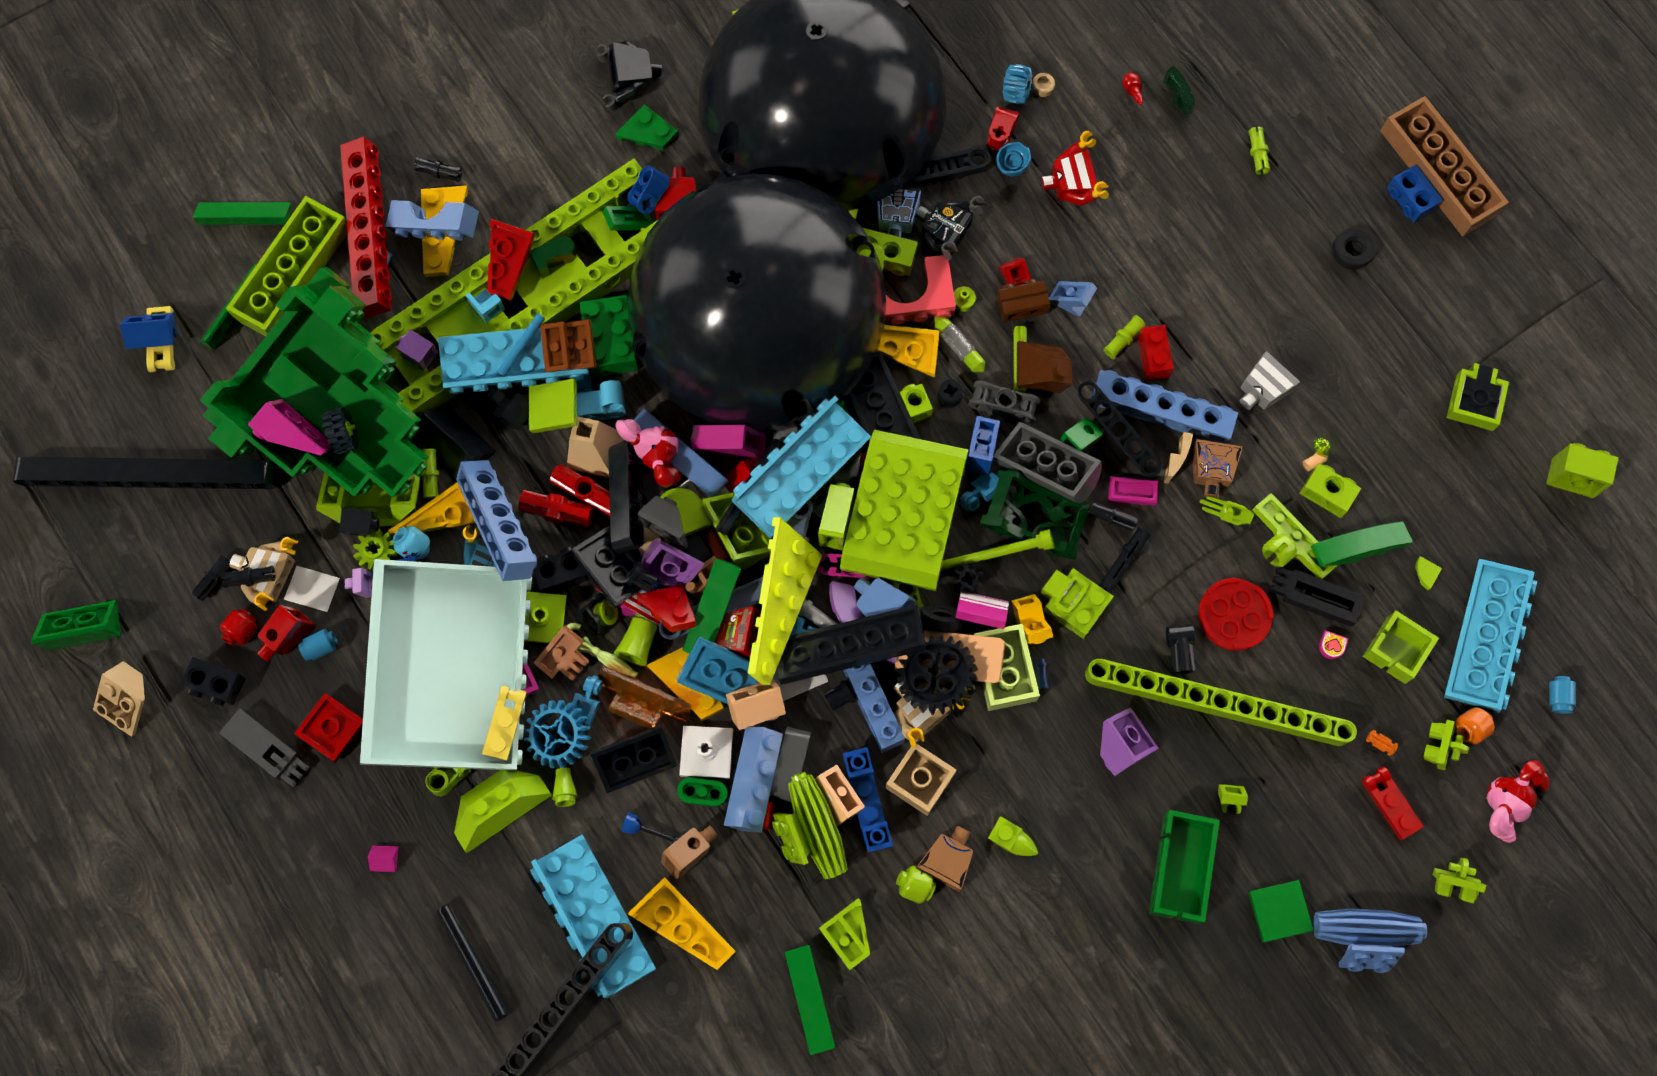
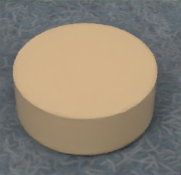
[1032,73,1055,97]

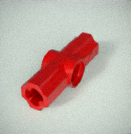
[549,463,610,517]
[518,490,594,528]

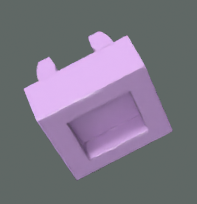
[345,568,373,598]

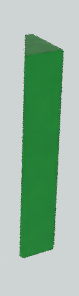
[193,202,292,225]
[200,264,257,350]
[682,558,741,654]
[785,945,835,1055]

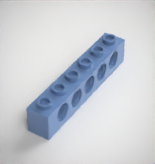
[1091,370,1239,444]
[456,460,537,581]

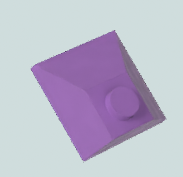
[641,538,704,589]
[1100,707,1159,777]

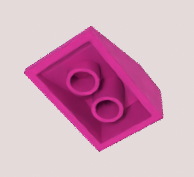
[248,399,334,455]

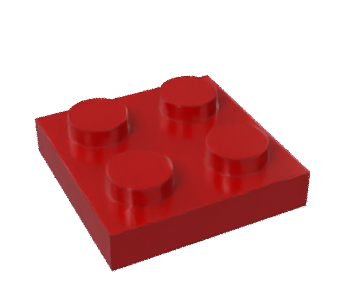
[294,693,363,763]

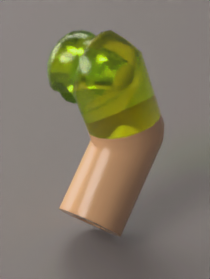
[1303,437,1331,471]

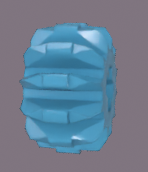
[1002,64,1033,104]

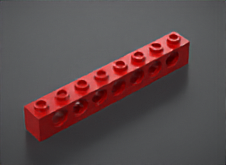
[340,136,392,318]

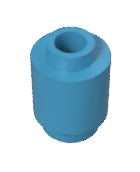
[298,629,338,661]
[1549,676,1576,714]

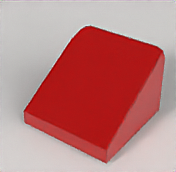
[999,257,1032,286]

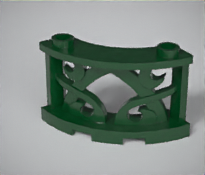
[980,469,1091,560]

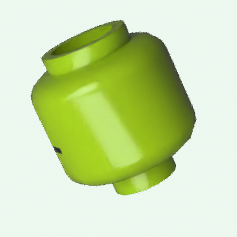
[896,866,936,904]

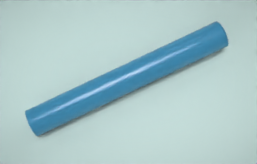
[496,313,545,377]

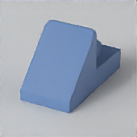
[1049,281,1097,317]

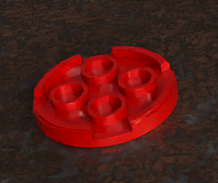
[1198,578,1273,651]

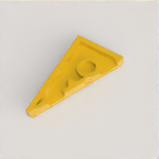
[388,483,476,537]

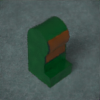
[530,237,577,278]

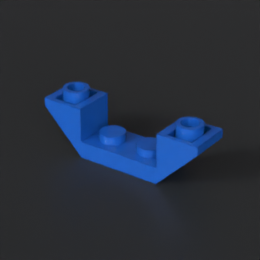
[843,747,893,853]

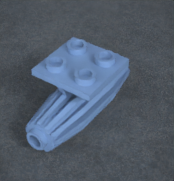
[1313,908,1427,973]

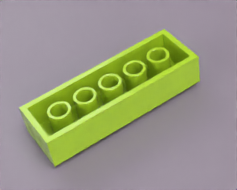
[226,196,347,337]

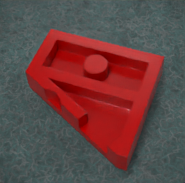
[637,584,696,632]

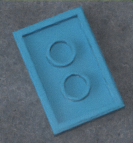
[676,636,758,704]

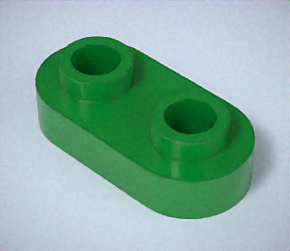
[677,778,728,807]

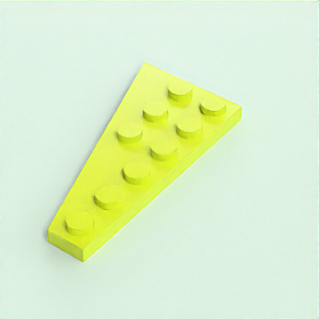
[748,517,822,685]

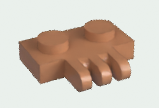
[534,625,589,680]

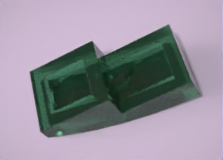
[1163,65,1195,117]

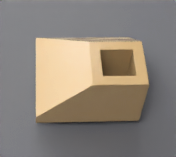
[567,416,624,479]
[93,661,145,737]

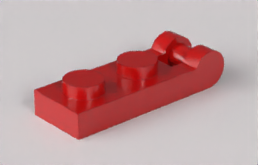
[1362,766,1424,841]

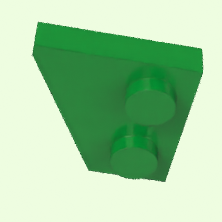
[615,104,679,151]

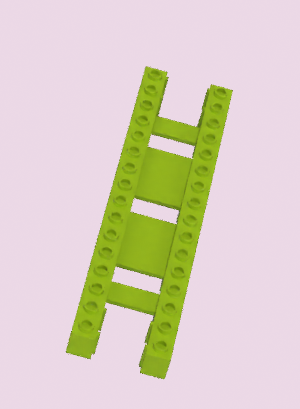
[369,159,658,418]

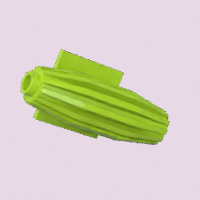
[772,771,848,879]

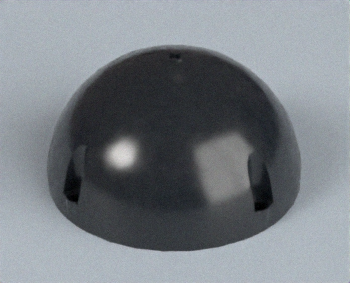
[698,0,946,211]
[627,173,886,433]

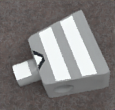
[1240,351,1300,410]

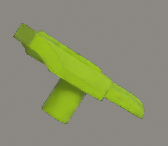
[1200,496,1254,525]

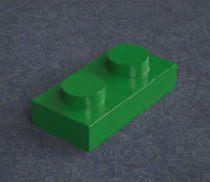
[603,206,653,231]

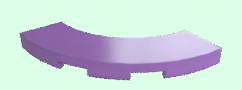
[829,581,897,665]

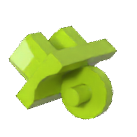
[1424,720,1469,770]
[1432,858,1486,904]

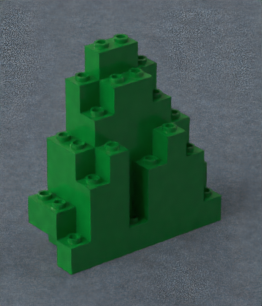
[200,267,429,497]

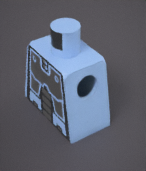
[877,189,921,237]

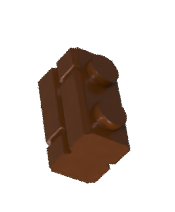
[996,279,1050,322]

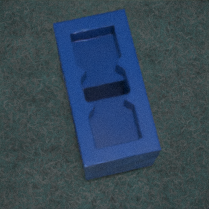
[1387,165,1443,223]
[965,416,1000,476]

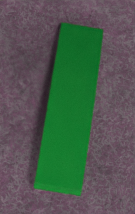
[1311,521,1413,567]

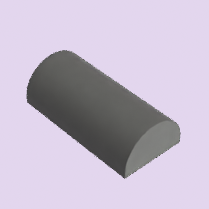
[993,422,1102,504]

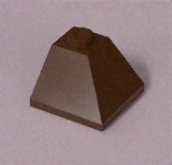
[1017,341,1072,393]

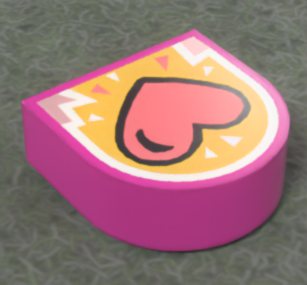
[1319,630,1349,659]

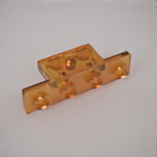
[598,666,691,729]

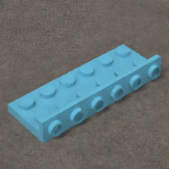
[438,327,589,394]
[732,396,871,539]
[1444,559,1537,715]
[530,835,656,999]

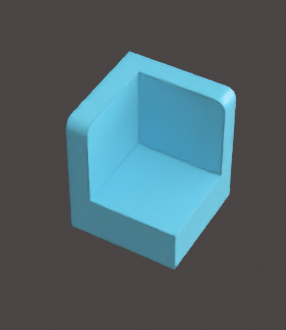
[465,289,505,323]

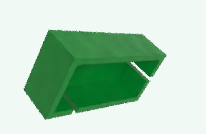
[1149,810,1220,924]

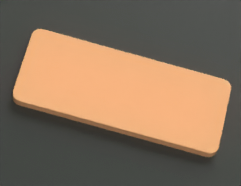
[894,630,1005,683]

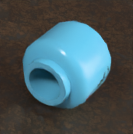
[393,526,430,560]

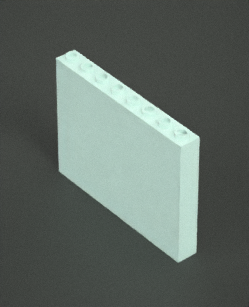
[360,559,532,770]

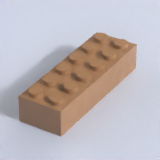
[1380,96,1509,237]

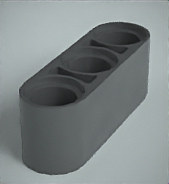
[770,726,812,802]

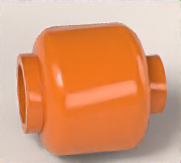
[1455,707,1495,744]

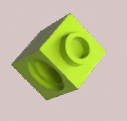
[900,384,933,423]

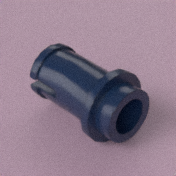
[1031,658,1050,690]

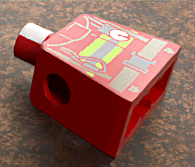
[714,606,761,658]

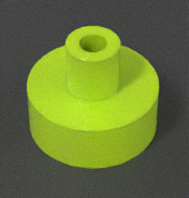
[954,286,976,312]
[594,601,618,626]

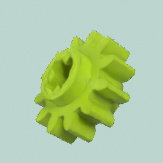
[353,528,398,572]

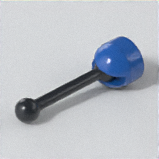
[621,812,680,843]

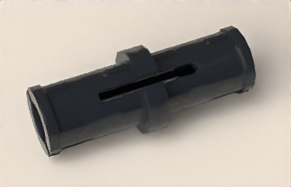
[414,156,463,182]
[221,565,276,588]

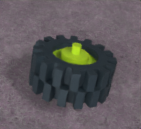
[322,407,359,455]

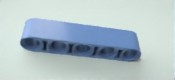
[634,408,729,497]

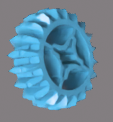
[523,700,591,768]

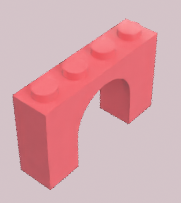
[884,255,956,325]

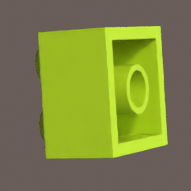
[1546,443,1619,498]

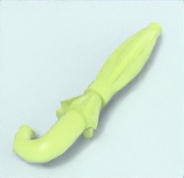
[567,623,638,678]

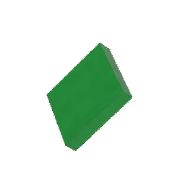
[1248,880,1314,943]

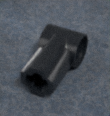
[1166,624,1195,675]

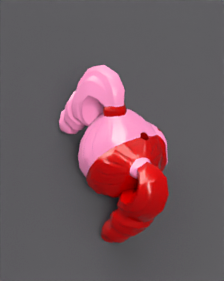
[615,419,681,488]
[1486,760,1550,843]

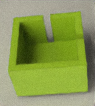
[1362,611,1439,684]

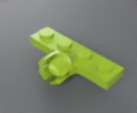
[1252,493,1338,579]

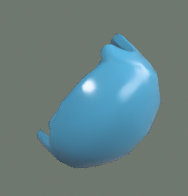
[996,142,1031,177]

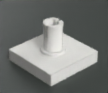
[679,726,733,779]

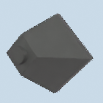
[637,496,688,550]

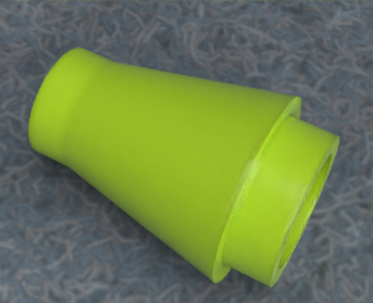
[552,768,578,807]

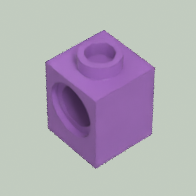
[396,330,438,371]

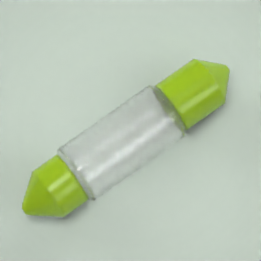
[935,316,985,373]

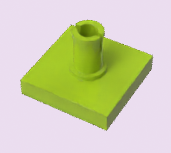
[524,591,567,644]

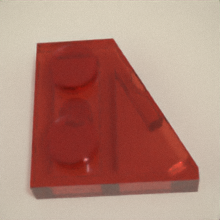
[703,527,748,587]

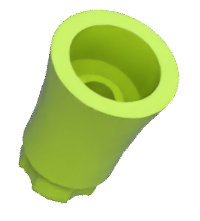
[614,612,657,666]

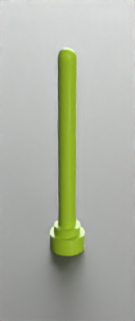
[941,529,1054,570]

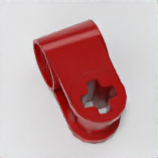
[987,106,1020,153]

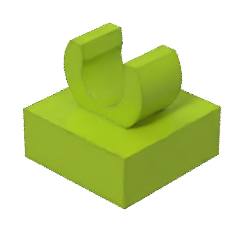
[1217,784,1248,814]

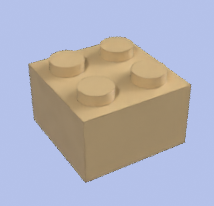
[886,743,957,816]

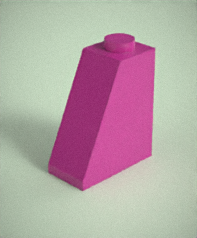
[690,425,766,458]

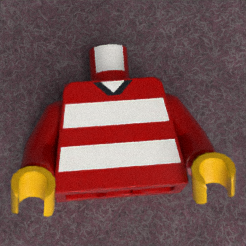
[1041,131,1109,206]

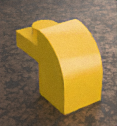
[1011,594,1053,644]

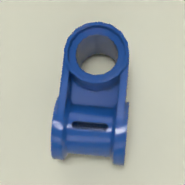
[627,166,670,214]

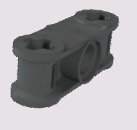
[968,381,1041,424]

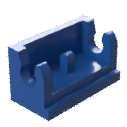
[120,313,177,349]

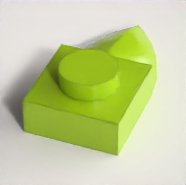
[988,816,1038,856]

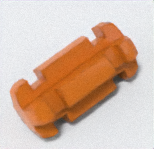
[1366,730,1398,756]

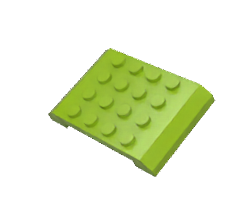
[840,430,969,591]

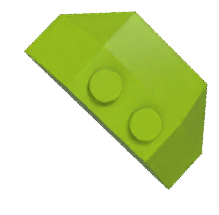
[454,770,552,853]

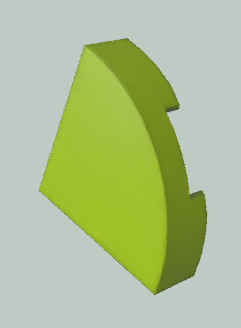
[1415,556,1442,590]

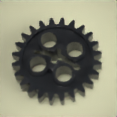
[896,634,978,715]

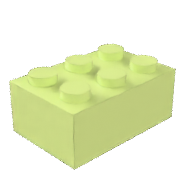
[974,624,1040,711]

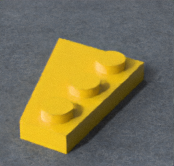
[877,325,939,378]
[647,647,724,721]

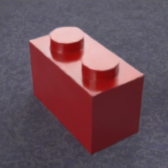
[1137,325,1174,382]

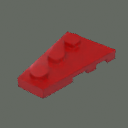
[487,219,536,301]

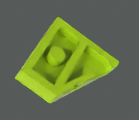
[819,898,870,971]

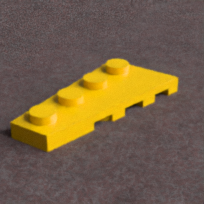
[421,186,468,277]
[628,877,736,970]

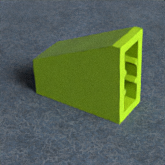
[818,483,854,550]

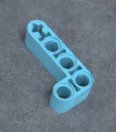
[577,380,626,421]

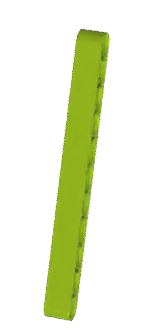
[1085,659,1357,746]

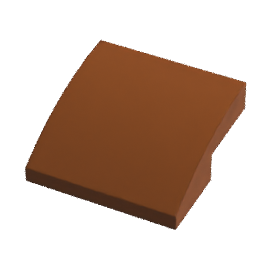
[540,319,597,372]

